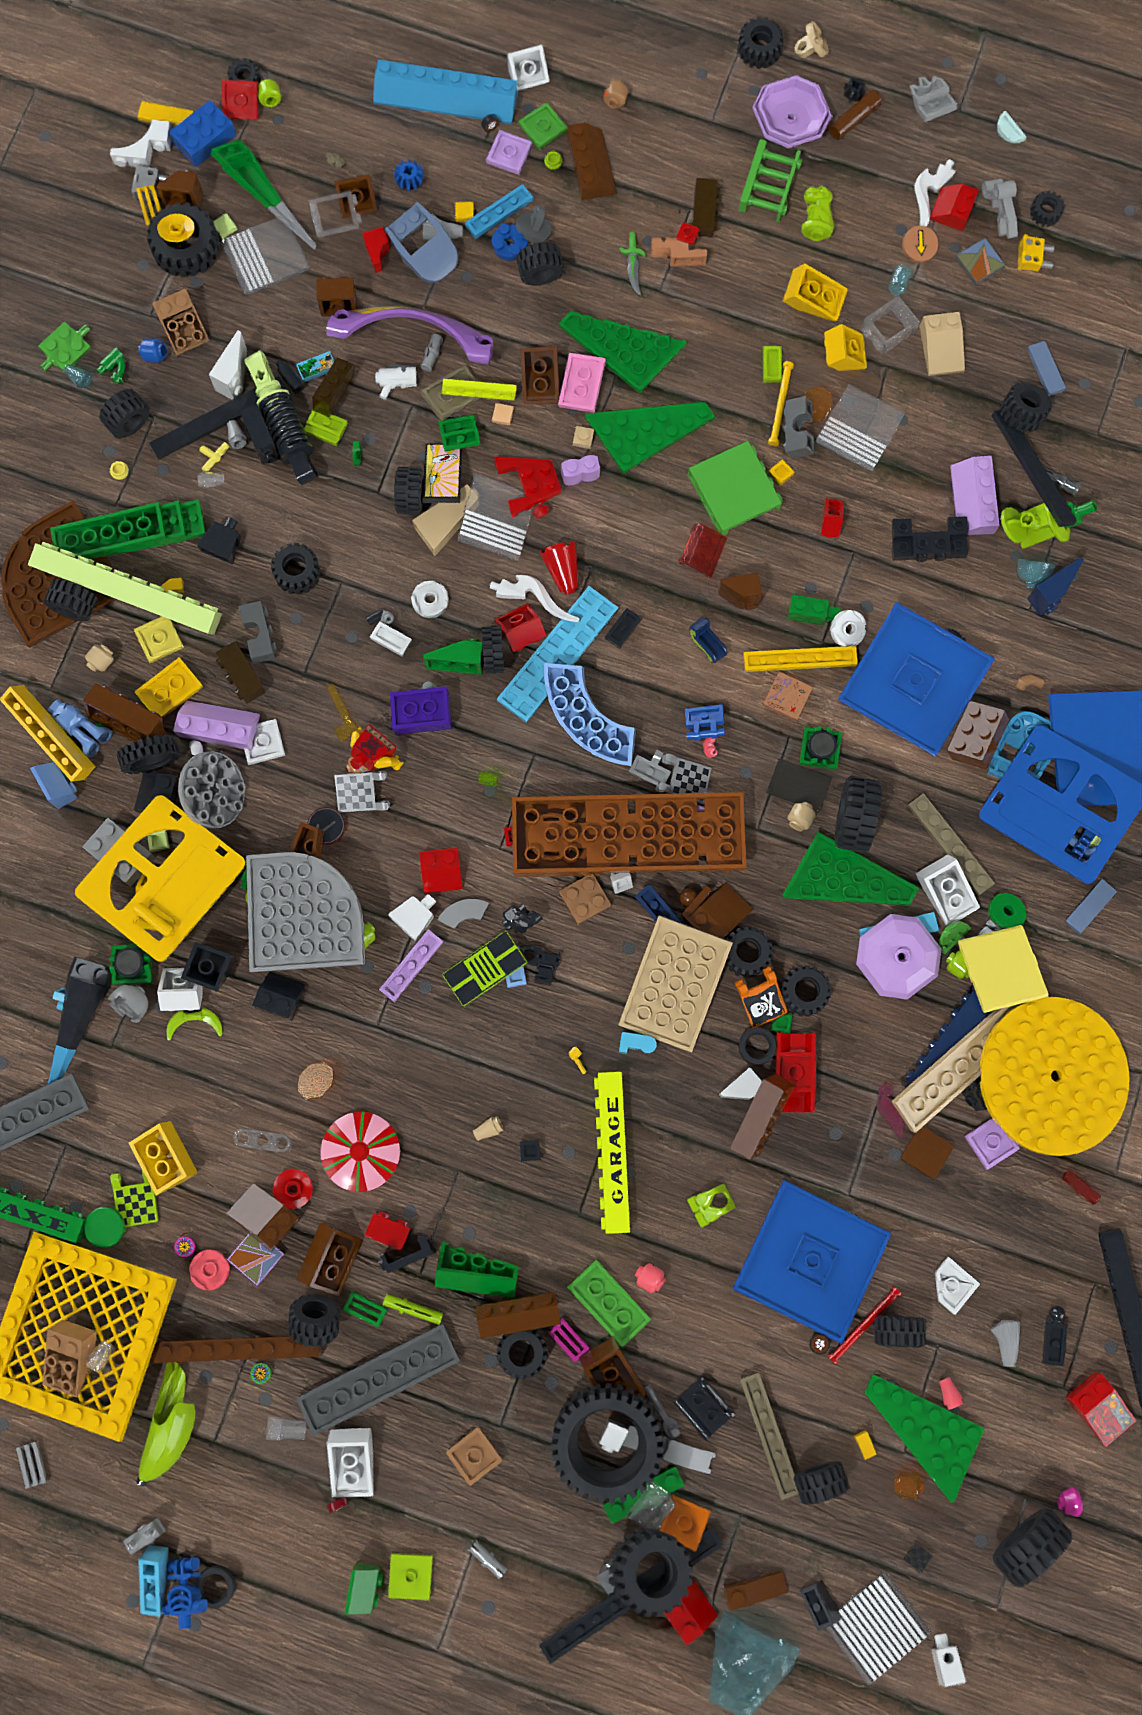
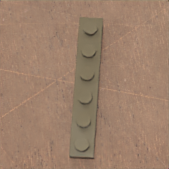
[907,793,995,896]
[740,1372,798,1500]

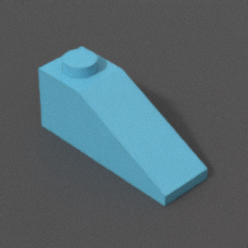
[139,1545,169,1617]

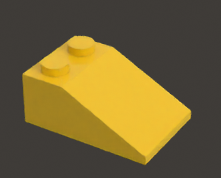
[783,263,848,322]

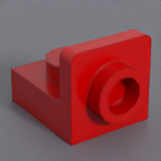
[676,222,699,245]

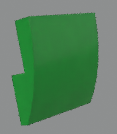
[438,415,481,452]

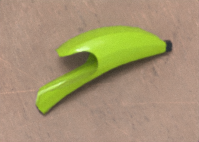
[136,1362,195,1486]

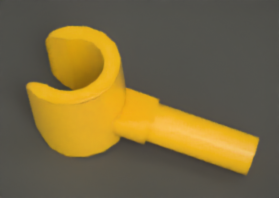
[569,1047,587,1074]

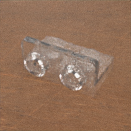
[627,1482,675,1530]

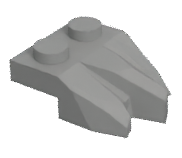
[910,76,957,122]

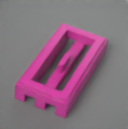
[548,1318,590,1363]

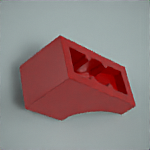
[362,227,391,273]
[821,498,843,538]

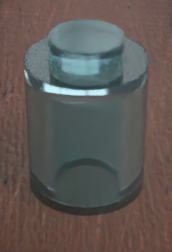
[888,265,912,295]

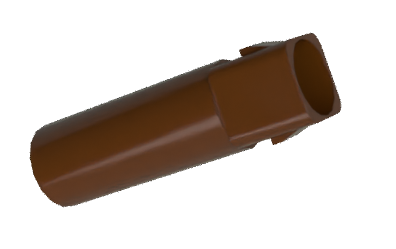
[829,89,882,140]

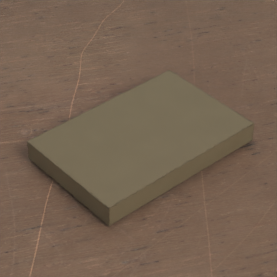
[420,365,481,421]

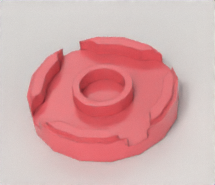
[189,1250,230,1290]

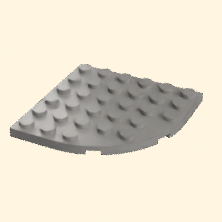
[246,852,365,972]

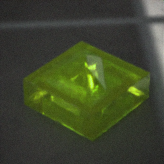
[478,772,498,787]

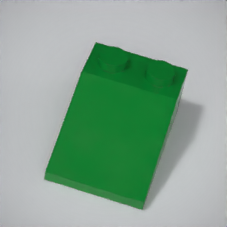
[423,639,484,675]

